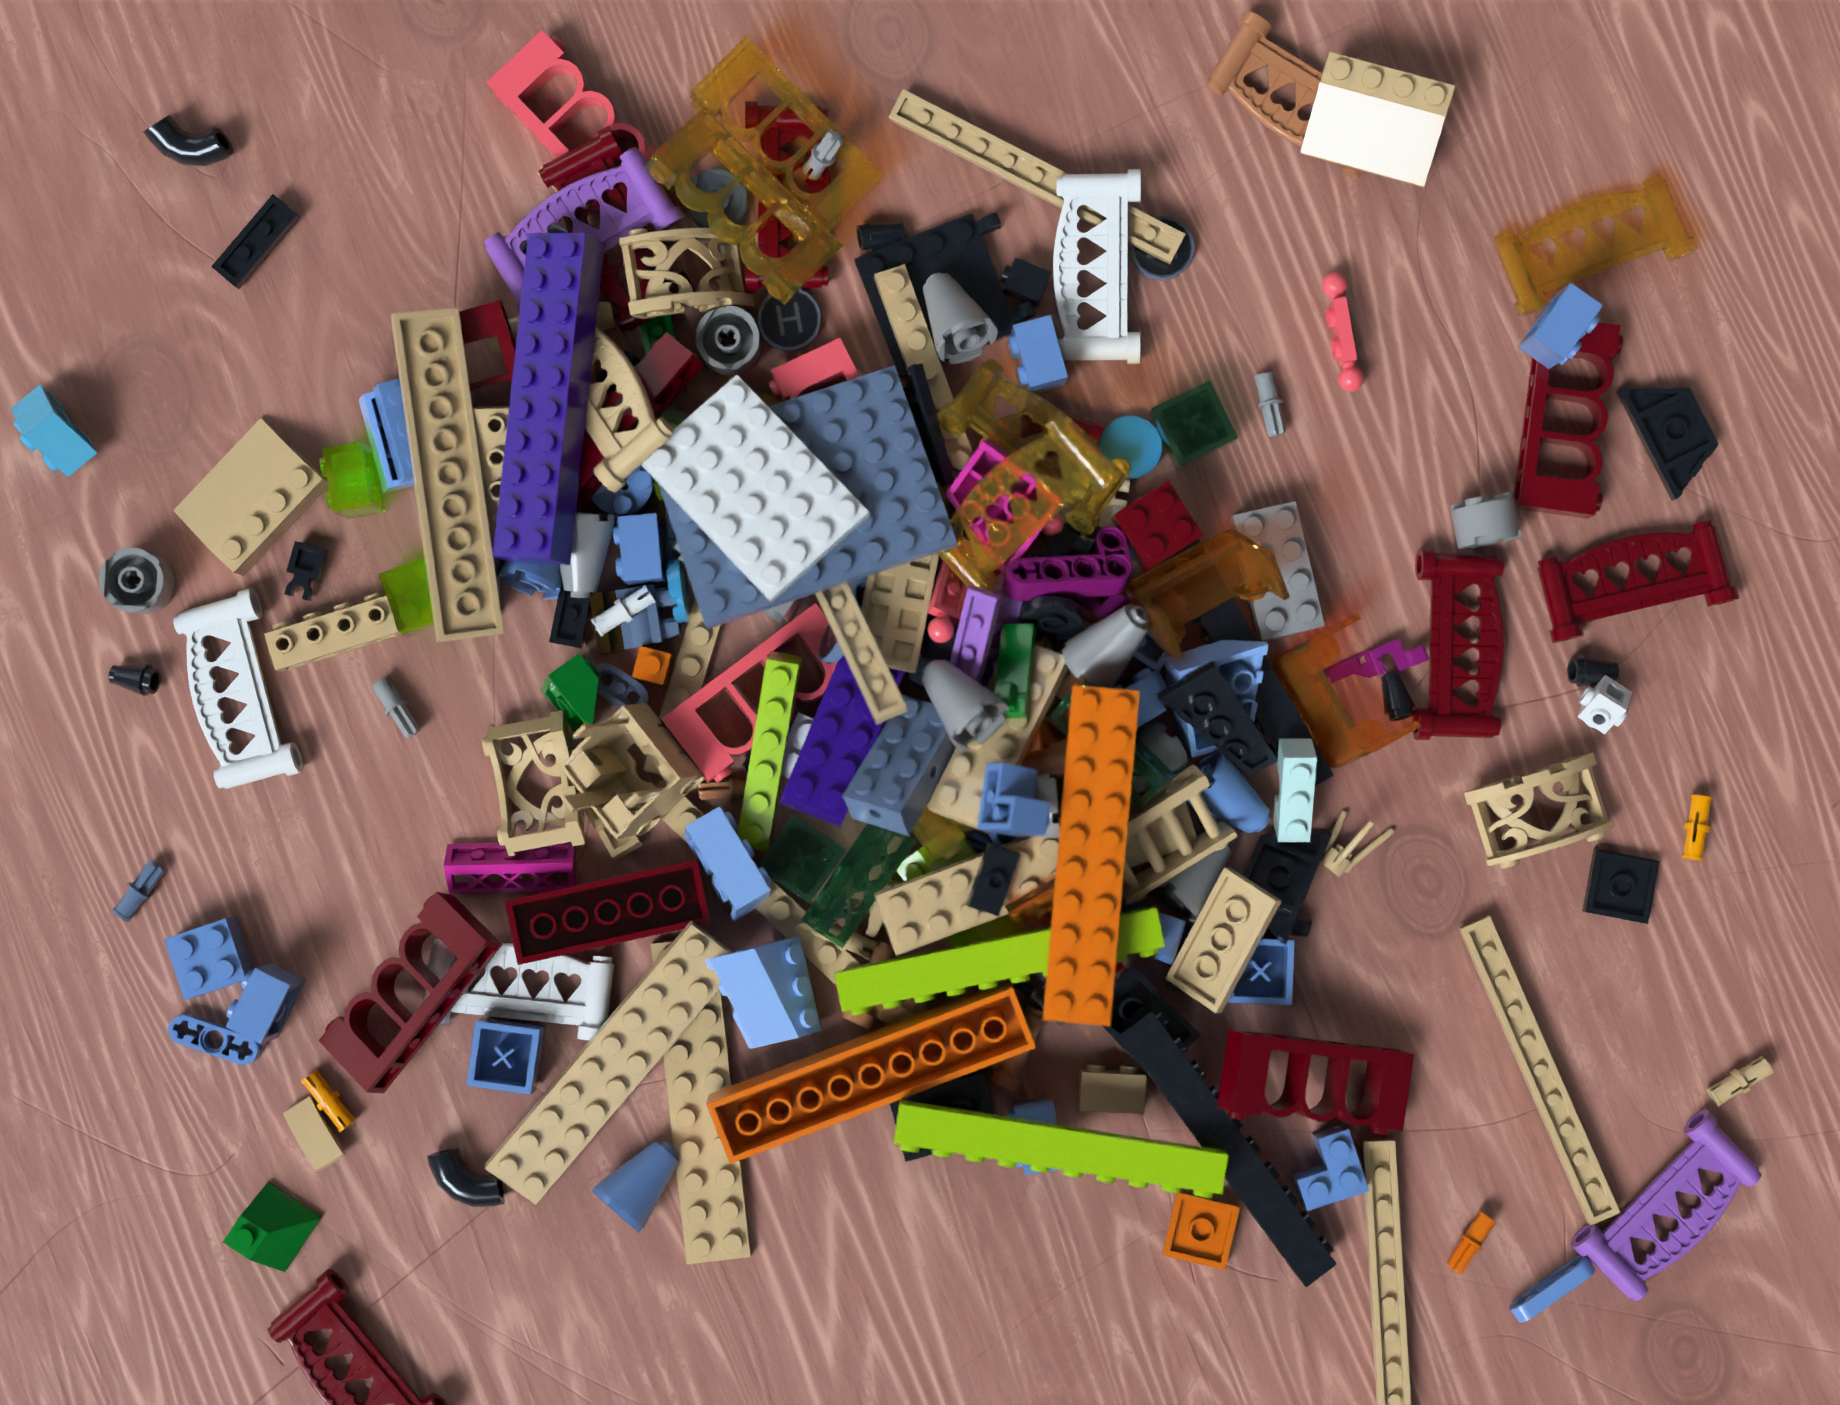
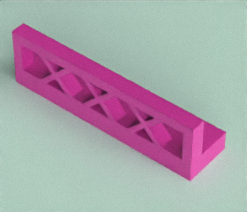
[443,842,577,894]

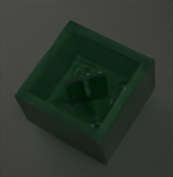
[1149,380,1238,471]
[757,813,847,904]

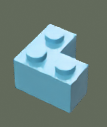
[11,384,98,477]

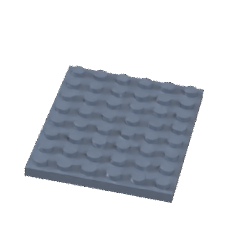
[659,365,957,630]

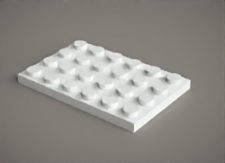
[641,375,870,603]

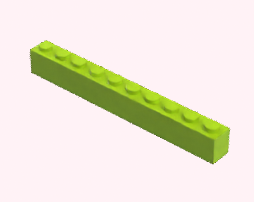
[834,905,1165,1016]
[893,1100,1228,1198]

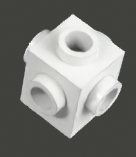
[1578,675,1632,734]

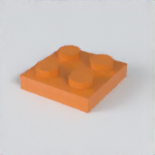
[1162,1191,1240,1270]

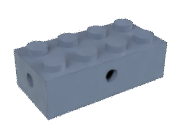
[843,695,956,836]

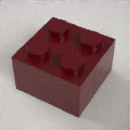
[1111,480,1203,573]

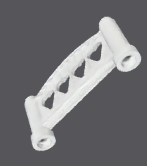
[1053,169,1141,364]
[173,588,303,789]
[424,939,614,1040]

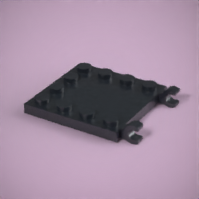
[854,212,1036,379]

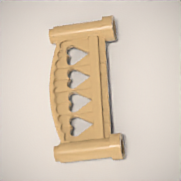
[585,327,674,493]

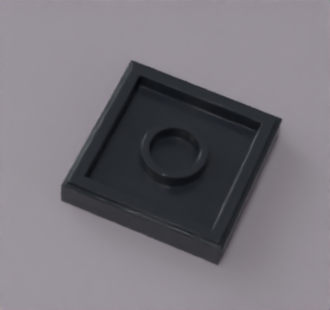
[1582,849,1659,924]

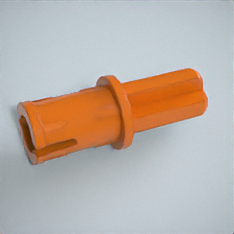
[1447,1211,1497,1274]

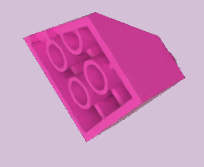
[945,438,1066,577]

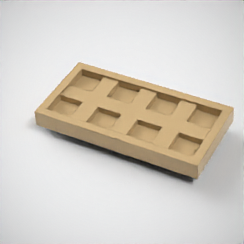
[861,552,940,673]

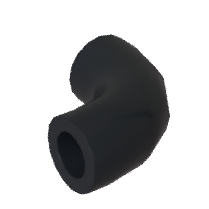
[143,115,233,166]
[427,1148,505,1207]

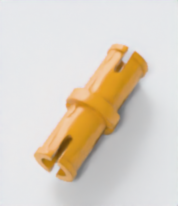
[1682,794,1712,861]
[301,1069,357,1132]

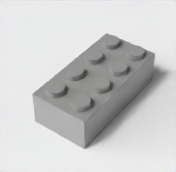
[1228,501,1325,642]

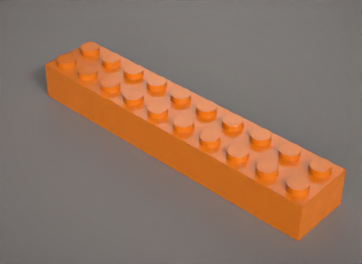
[1043,685,1140,1026]
[706,980,1036,1164]

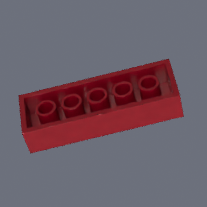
[504,860,710,965]

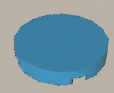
[1098,416,1162,480]
[667,558,691,623]

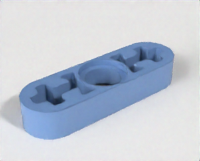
[168,1014,262,1065]
[1509,1256,1596,1323]

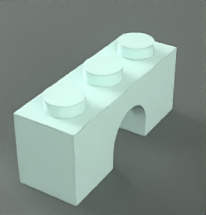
[1273,739,1317,842]

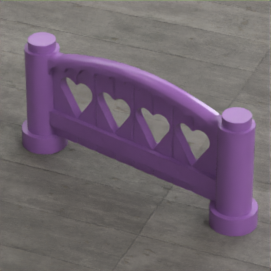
[484,147,686,313]
[1571,1109,1762,1301]

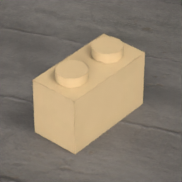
[1078,1063,1146,1114]

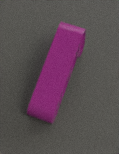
[1002,526,1132,601]

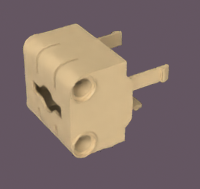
[560,702,705,839]

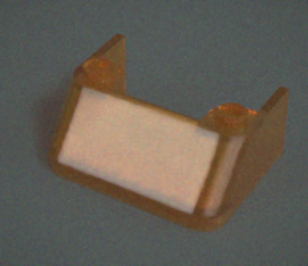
[1125,529,1290,660]
[1272,613,1421,768]

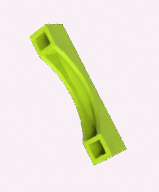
[737,651,803,851]

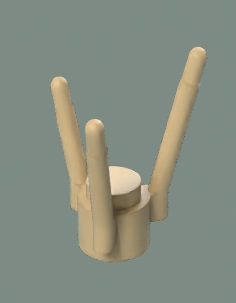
[1320,810,1394,877]

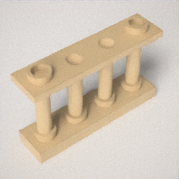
[1121,764,1238,905]

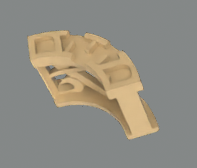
[619,225,755,319]
[482,710,585,857]
[1464,752,1615,869]

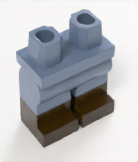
[590,585,682,655]

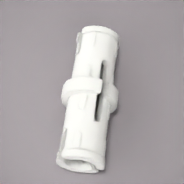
[590,585,656,637]

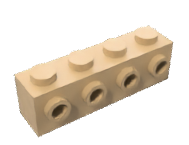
[472,406,509,539]
[264,592,405,672]

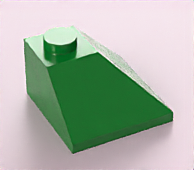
[541,653,599,740]
[223,1182,322,1272]

